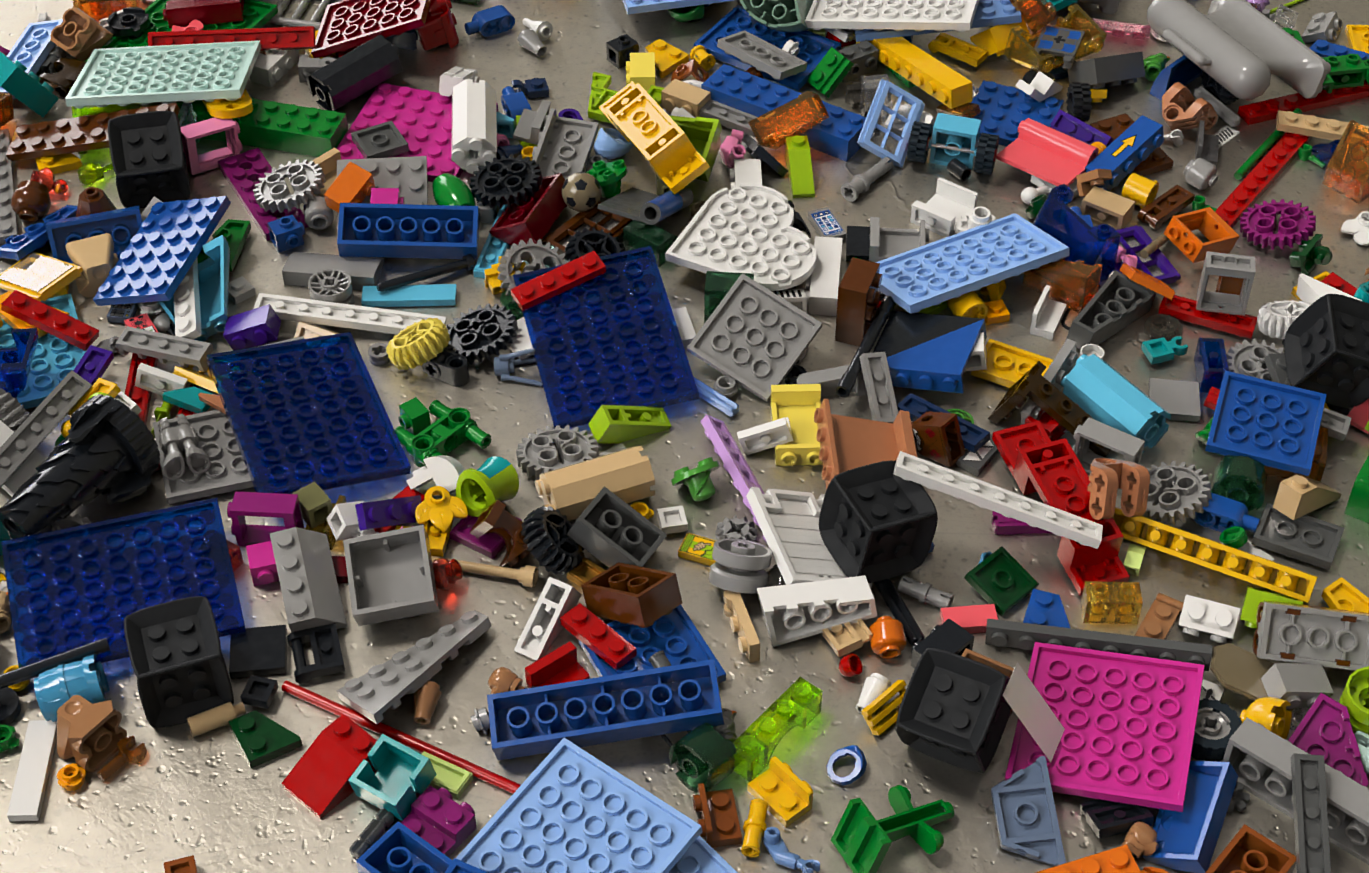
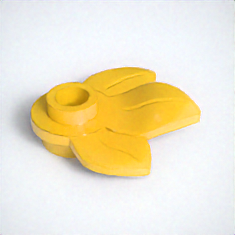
[415,486,468,533]

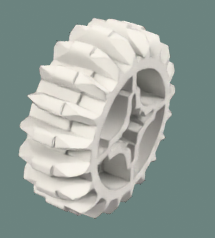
[1257,300,1311,340]

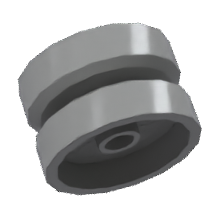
[709,539,772,593]

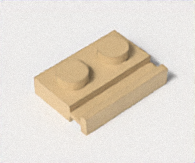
[821,619,873,658]

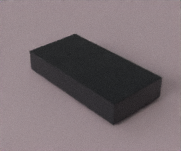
[846,226,870,261]

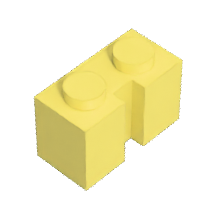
[626,52,655,92]

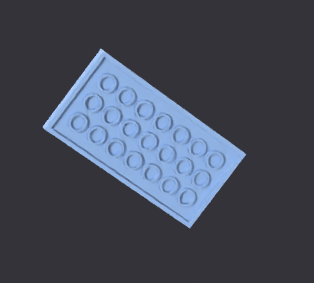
[875,213,1069,314]

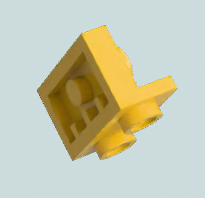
[747,756,813,828]

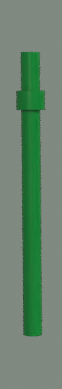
[1234,108,1302,180]

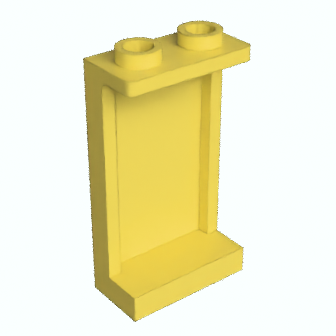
[770,384,823,466]

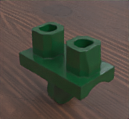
[1289,234,1333,276]

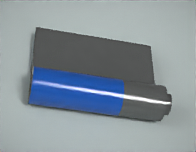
[598,186,693,225]

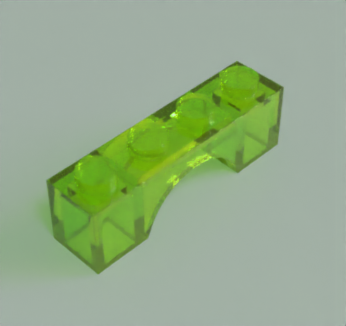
[728,677,823,782]

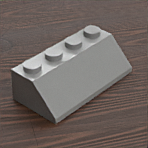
[270,527,347,632]

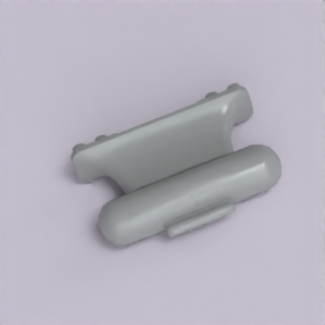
[1147,0,1331,101]

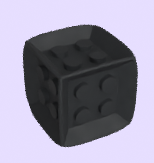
[108,111,190,208]
[1284,294,1369,408]
[819,460,938,583]
[124,596,234,728]
[895,648,1011,773]

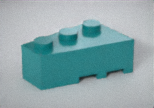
[0,51,59,118]

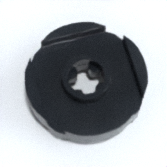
[107,7,150,38]

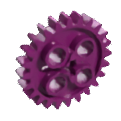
[1240,199,1316,250]

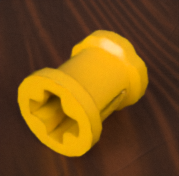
[689,45,716,71]

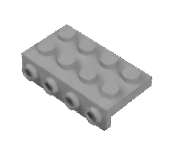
[532,108,599,180]

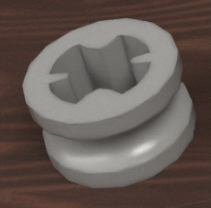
[368,343,390,366]

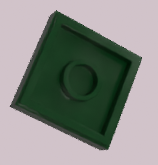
[964,546,1039,616]

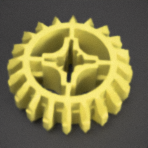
[386,318,450,370]

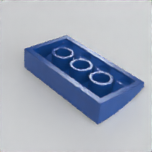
[46,206,143,264]

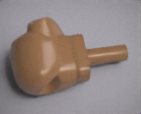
[488,667,527,694]
[1121,822,1159,859]

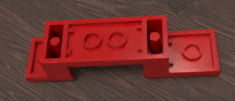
[992,420,1130,596]

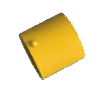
[1121,173,1159,209]
[948,291,988,319]

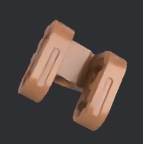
[1162,82,1218,130]
[1087,458,1150,520]

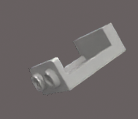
[869,217,929,262]

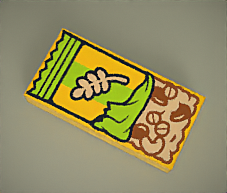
[678,533,716,566]

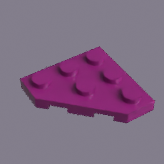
[1288,693,1369,787]

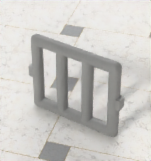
[270,0,342,30]

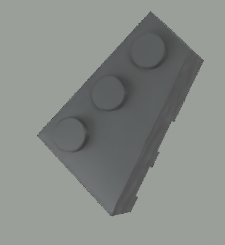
[1068,52,1145,89]

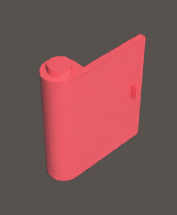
[996,118,1099,190]

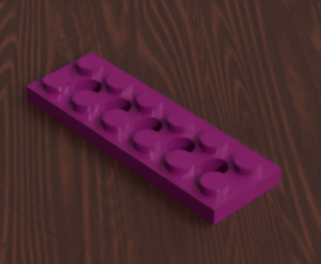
[218,148,309,241]

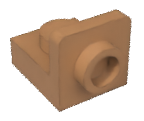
[1076,169,1112,198]

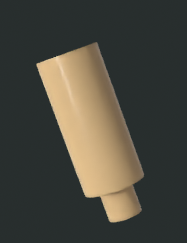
[187,702,246,737]

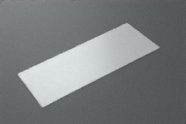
[1002,662,1065,763]

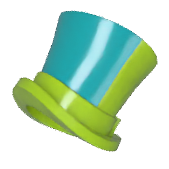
[456,456,519,517]

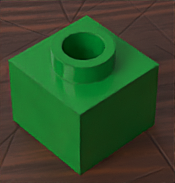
[398,397,431,435]

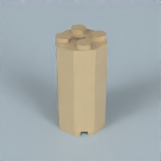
[535,445,655,521]

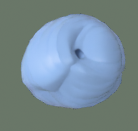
[594,128,634,160]

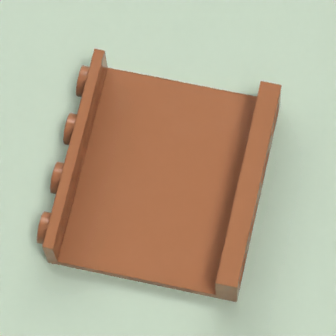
[814,398,917,490]

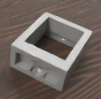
[1196,251,1256,316]
[1072,417,1145,490]

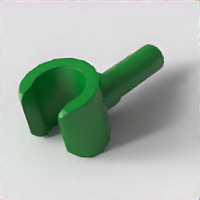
[1298,144,1326,168]
[1192,195,1217,211]

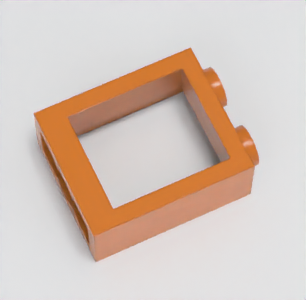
[1163,207,1240,263]

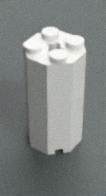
[451,79,497,174]

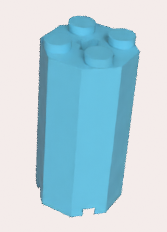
[1060,354,1171,453]

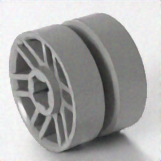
[308,268,355,305]

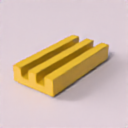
[861,680,907,736]

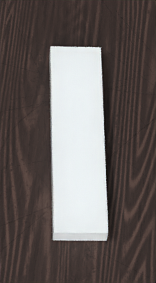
[7,720,57,822]

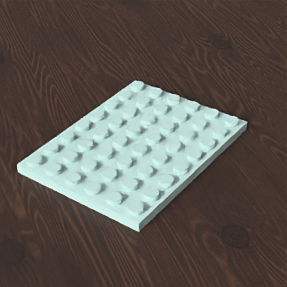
[65,40,261,109]

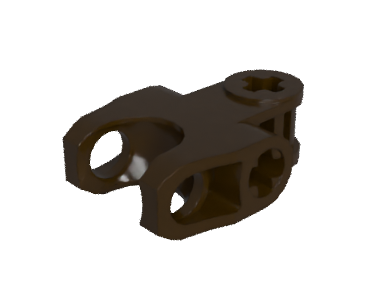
[38,58,86,99]

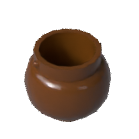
[11,180,51,222]

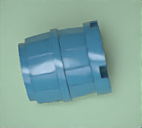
[34,654,112,722]

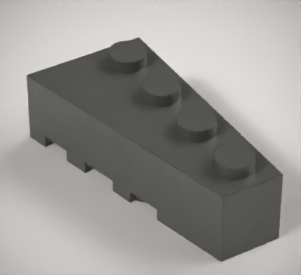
[1065,270,1157,349]

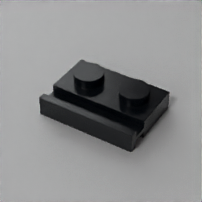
[1080,799,1154,839]

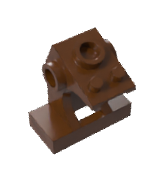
[469,500,531,568]

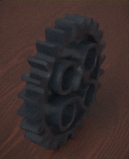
[469,154,543,209]
[445,303,518,365]

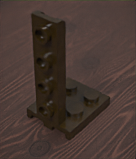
[988,361,1111,458]

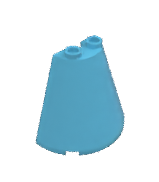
[158,235,230,342]

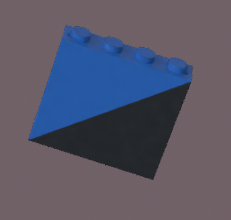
[872,311,987,394]

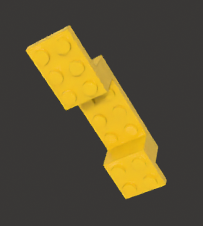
[599,81,710,195]

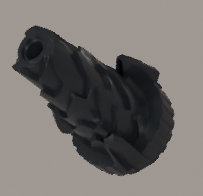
[0,394,160,542]

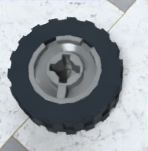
[1191,699,1242,762]

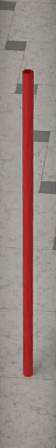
[282,681,521,794]

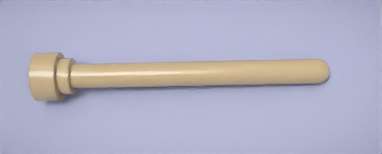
[431,556,539,588]

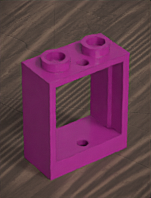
[227,491,305,547]

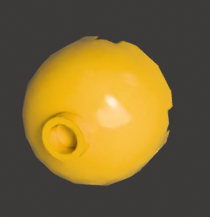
[1240,697,1292,740]

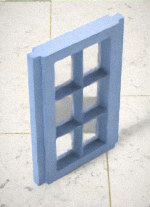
[857,79,925,168]

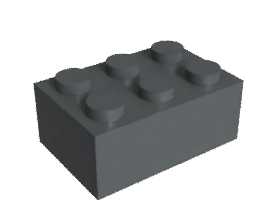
[567,486,667,568]

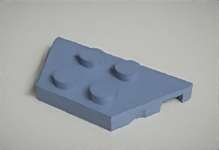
[991,756,1066,867]

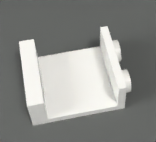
[910,177,978,237]

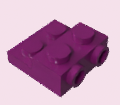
[401,785,477,857]

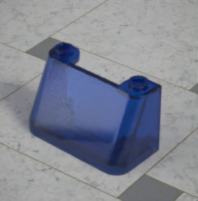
[1033,184,1121,290]

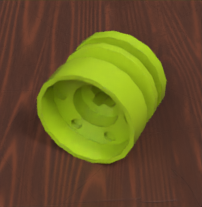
[1339,666,1369,735]

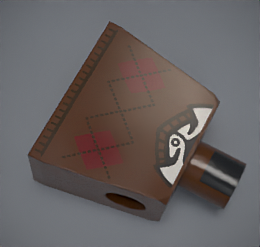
[911,411,965,467]

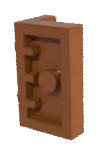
[693,783,742,848]

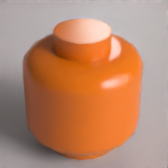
[869,616,907,659]

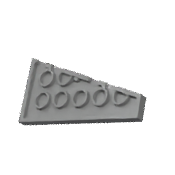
[337,610,492,724]

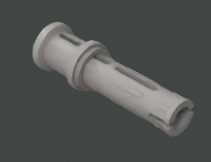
[841,157,893,202]

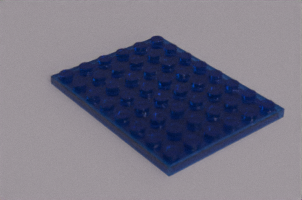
[513,246,699,429]
[207,332,411,494]
[1,498,246,678]

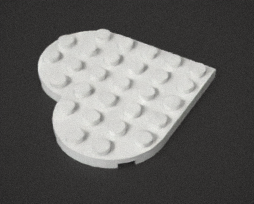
[665,184,816,291]

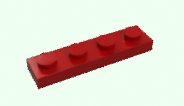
[510,251,606,311]
[1,290,99,351]
[1158,295,1257,339]

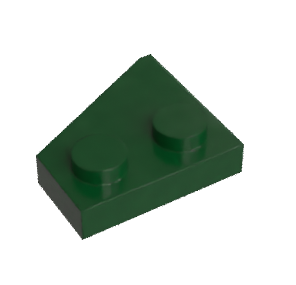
[228,710,303,768]

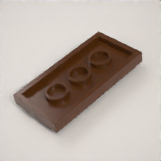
[1090,113,1174,177]

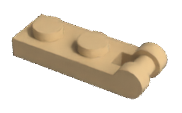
[724,590,760,663]

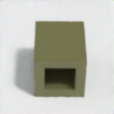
[292,481,333,529]

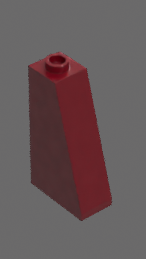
[163,0,244,28]

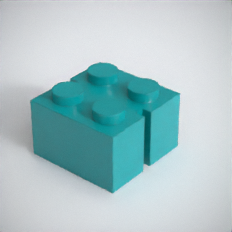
[348,734,437,821]

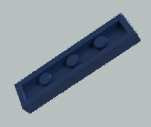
[897,393,990,453]

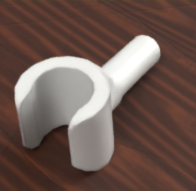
[1164,129,1185,146]

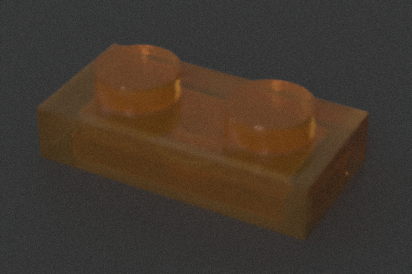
[936,102,981,118]

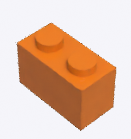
[324,162,375,213]

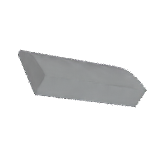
[282,252,385,291]

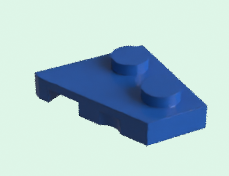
[1023,589,1071,628]

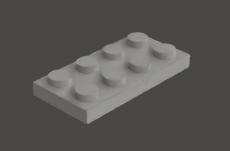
[717,30,807,80]

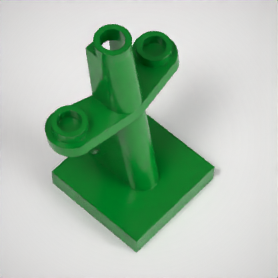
[831,785,954,873]

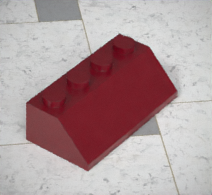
[489,173,567,245]

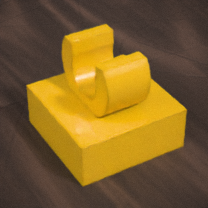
[980,280,1006,301]

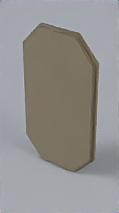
[1210,643,1302,713]

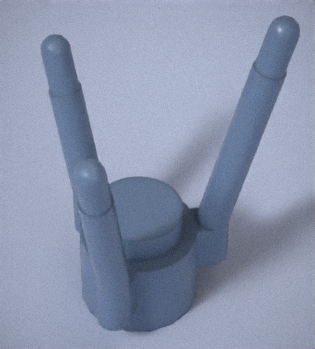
[494,348,552,387]

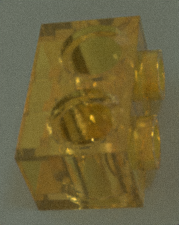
[1081,581,1143,624]

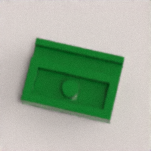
[807,47,854,98]

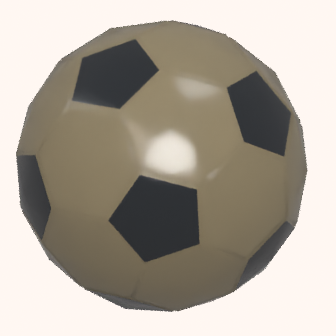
[562,172,601,212]

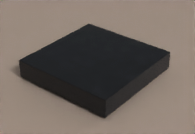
[229,625,287,678]

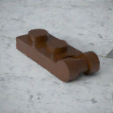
[1137,185,1195,230]

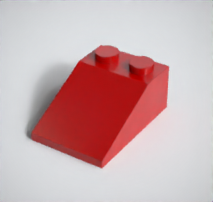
[281,714,377,819]

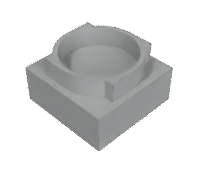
[343,525,439,626]

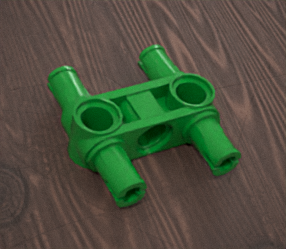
[392,400,492,468]

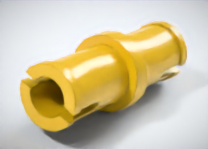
[741,799,769,858]

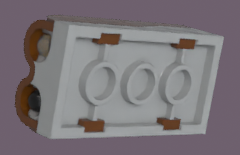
[1253,601,1369,670]

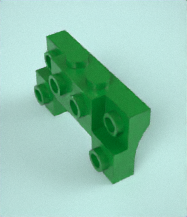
[1322,54,1369,93]

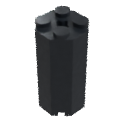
[306,35,403,111]

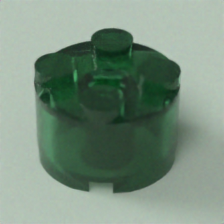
[1211,455,1267,514]
[669,722,736,793]

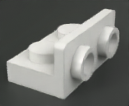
[1178,595,1241,644]

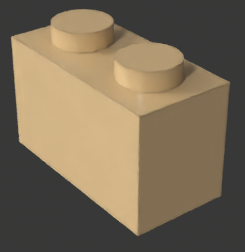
[661,79,711,118]
[1081,186,1135,231]

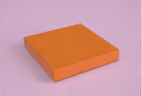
[1119,263,1175,300]

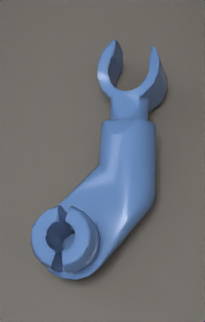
[763,827,820,873]

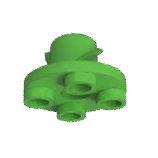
[671,457,720,502]

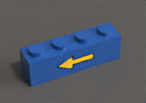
[1085,115,1164,191]

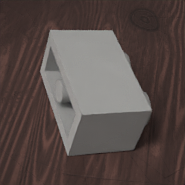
[1261,663,1334,709]

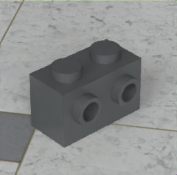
[838,40,879,83]

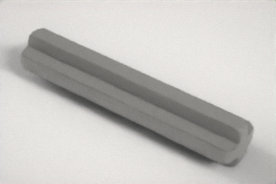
[1194,86,1241,128]

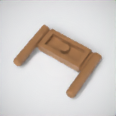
[1134,593,1184,640]

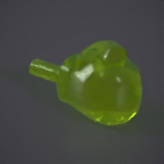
[78,163,113,187]

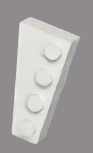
[757,575,877,647]

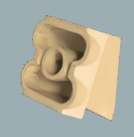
[66,233,118,298]

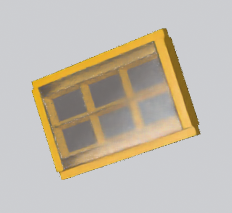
[0,252,83,301]

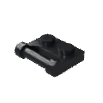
[287,623,345,684]

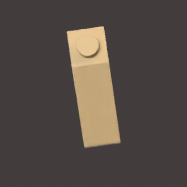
[1273,474,1341,520]

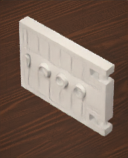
[746,487,873,589]

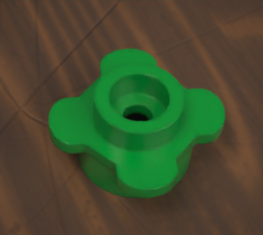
[0,725,19,753]

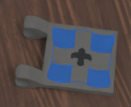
[1030,25,1085,70]

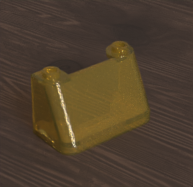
[1004,3,1107,73]

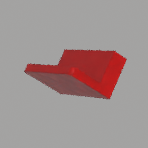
[525,641,590,688]

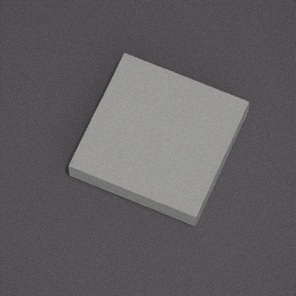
[1148,378,1201,422]

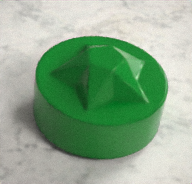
[1219,526,1248,549]

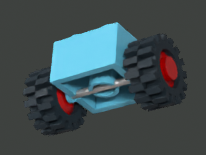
[907,113,999,175]

